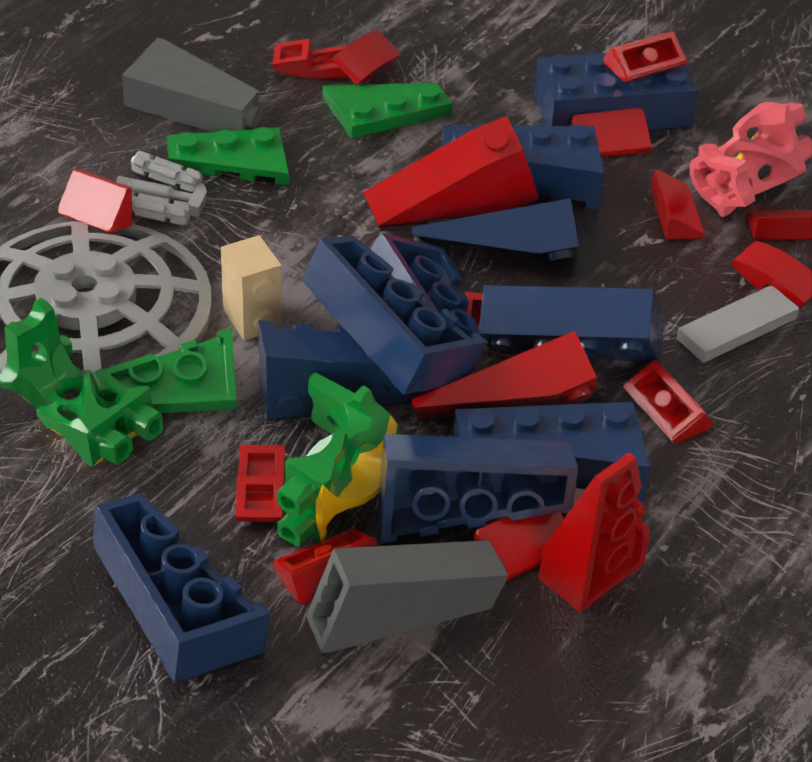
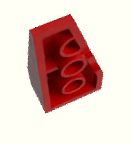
[363,115,539,228]
[411,331,597,420]
[539,453,650,612]

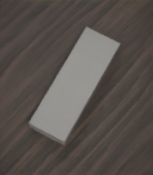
[676,285,799,363]

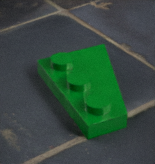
[323,83,453,139]
[166,127,289,186]
[103,328,237,413]

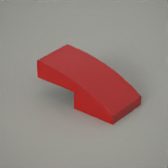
[332,29,401,85]
[272,39,348,79]
[731,241,812,309]
[235,445,285,522]

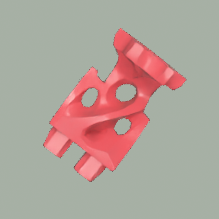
[689,102,812,217]

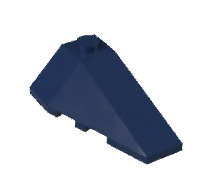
[371,233,480,337]

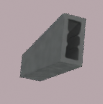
[122,38,262,132]
[306,540,508,653]

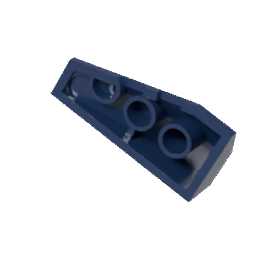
[411,198,579,261]

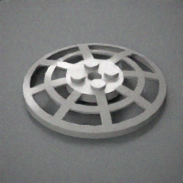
[0,221,212,397]

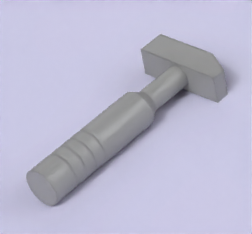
[116,176,207,217]

